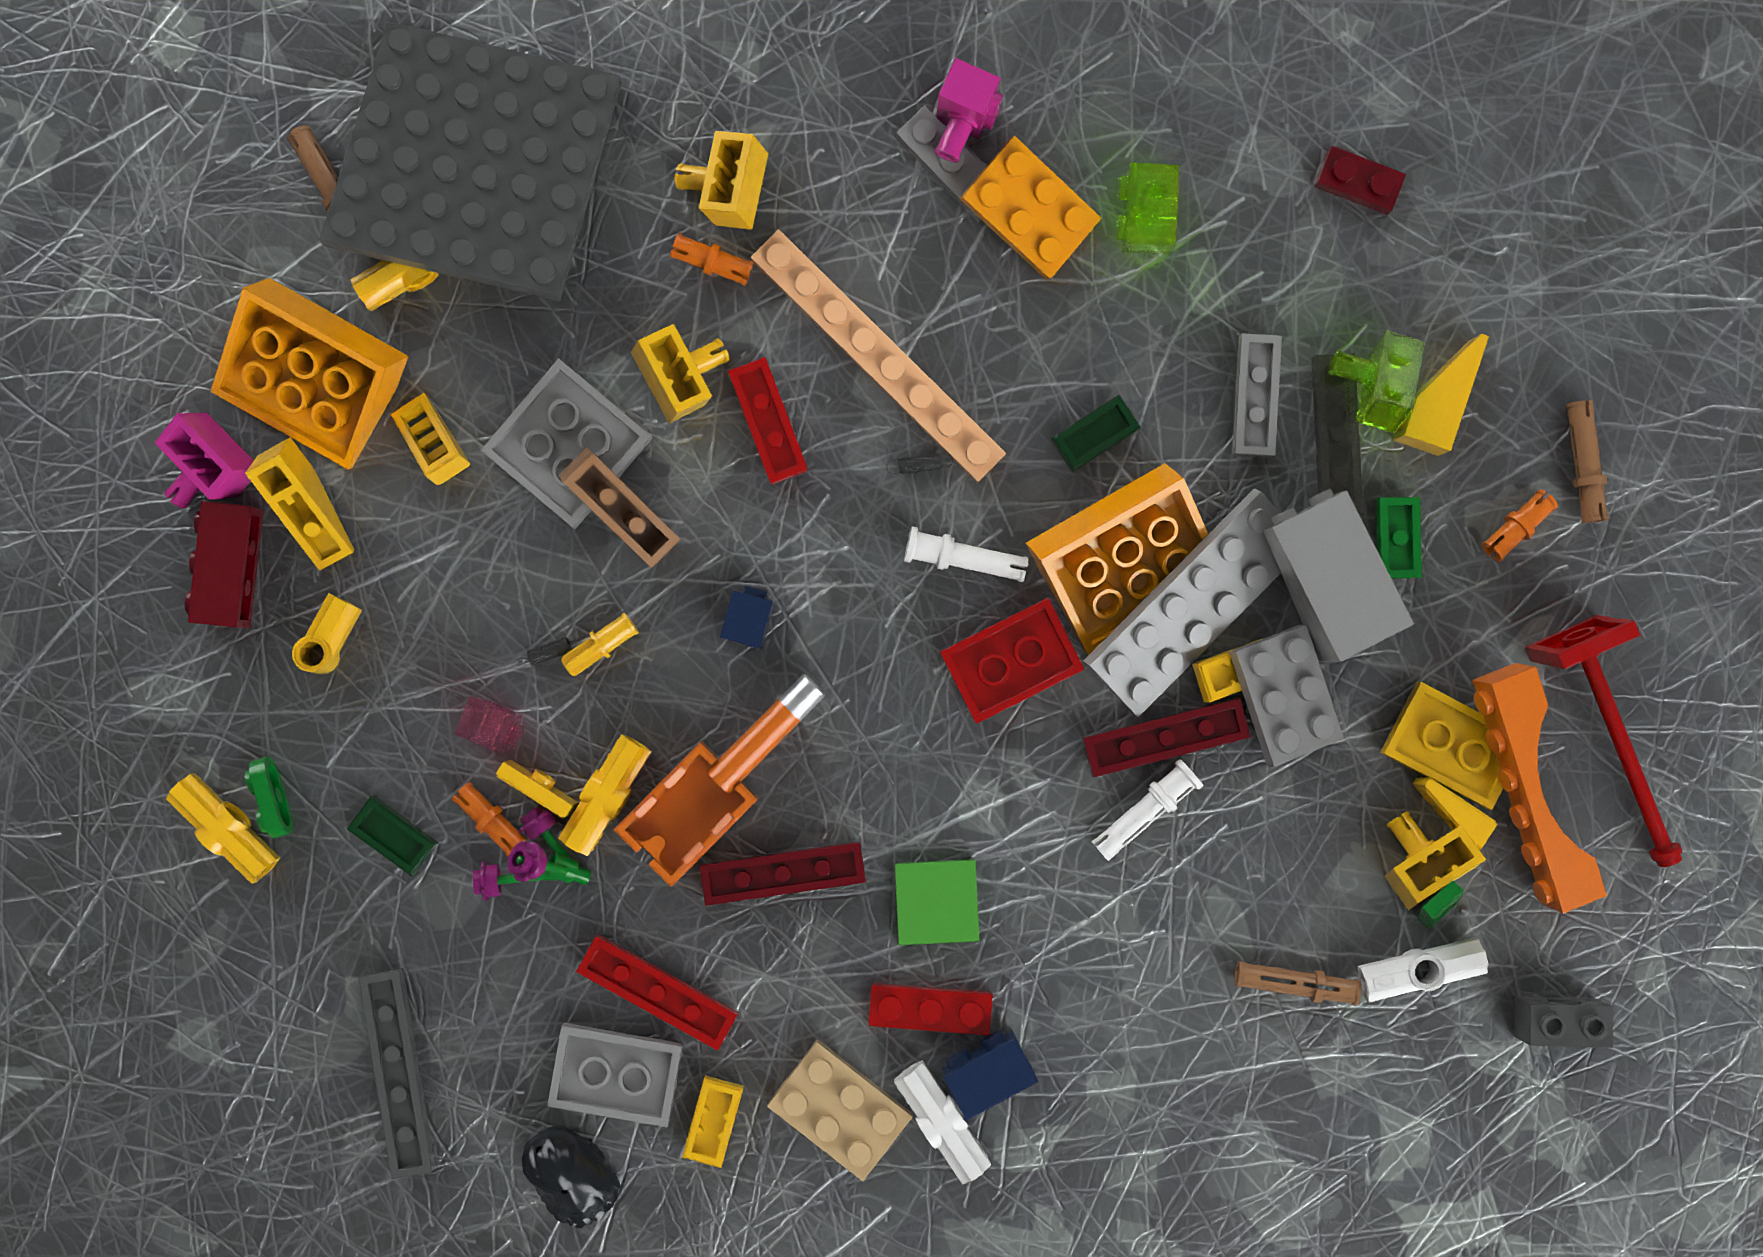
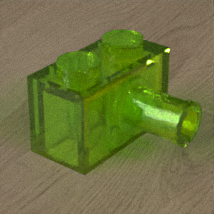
[1116,162,1180,255]
[1329,330,1425,433]

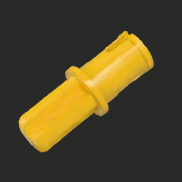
[561,612,639,676]

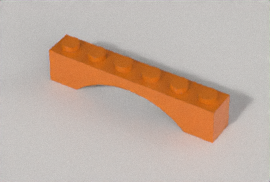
[1472,663,1607,914]

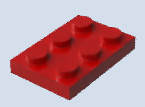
[940,598,1085,724]

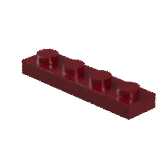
[1082,698,1251,777]
[699,841,866,906]

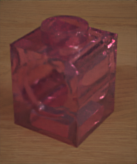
[454,696,524,753]

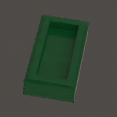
[1051,395,1141,473]
[347,796,439,876]

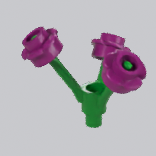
[473,805,591,901]

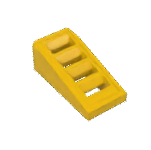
[391,393,470,485]
[1412,777,1497,850]

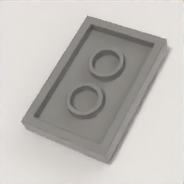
[1229,625,1344,767]
[547,1023,683,1128]

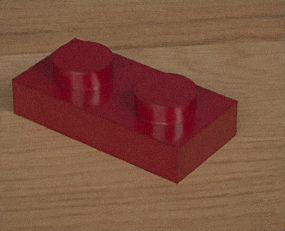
[1314,146,1406,215]

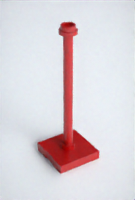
[1525,615,1682,867]

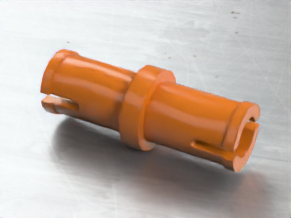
[670,233,754,286]
[1481,489,1558,562]
[452,782,527,857]

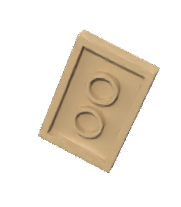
[767,1039,913,1181]

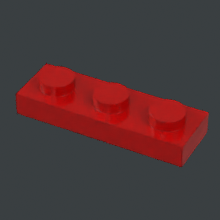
[728,357,808,485]
[869,983,993,1035]

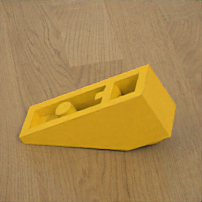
[1392,334,1489,456]
[245,437,354,571]

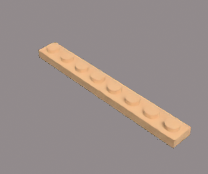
[750,229,1006,484]

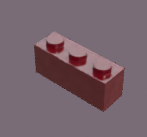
[185,501,264,629]

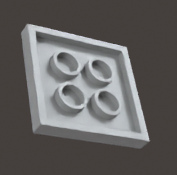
[481,358,653,529]

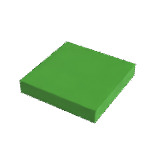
[895,859,980,945]

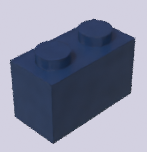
[942,1030,1039,1121]

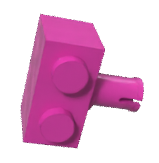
[935,58,1004,163]
[154,413,254,508]

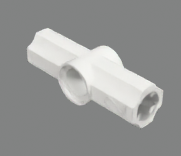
[1357,937,1489,1002]
[894,1060,991,1185]

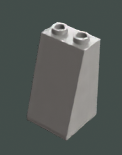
[1263,488,1414,662]

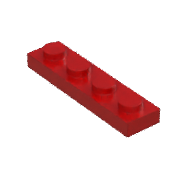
[576,934,739,1051]

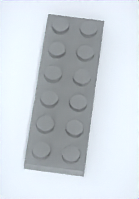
[1084,489,1281,718]

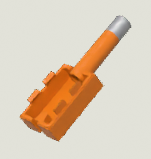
[613,674,825,887]

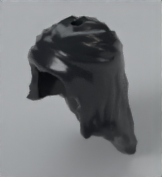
[522,1126,621,1228]

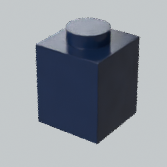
[720,586,775,649]

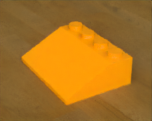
[210,278,409,470]
[1026,463,1208,655]

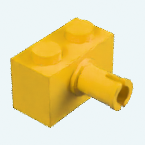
[675,131,768,230]
[631,324,730,424]
[1384,811,1486,911]

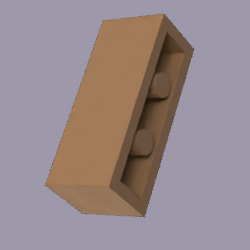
[558,448,680,568]

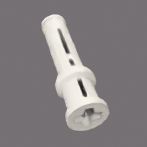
[904,526,1028,582]
[1091,759,1204,861]

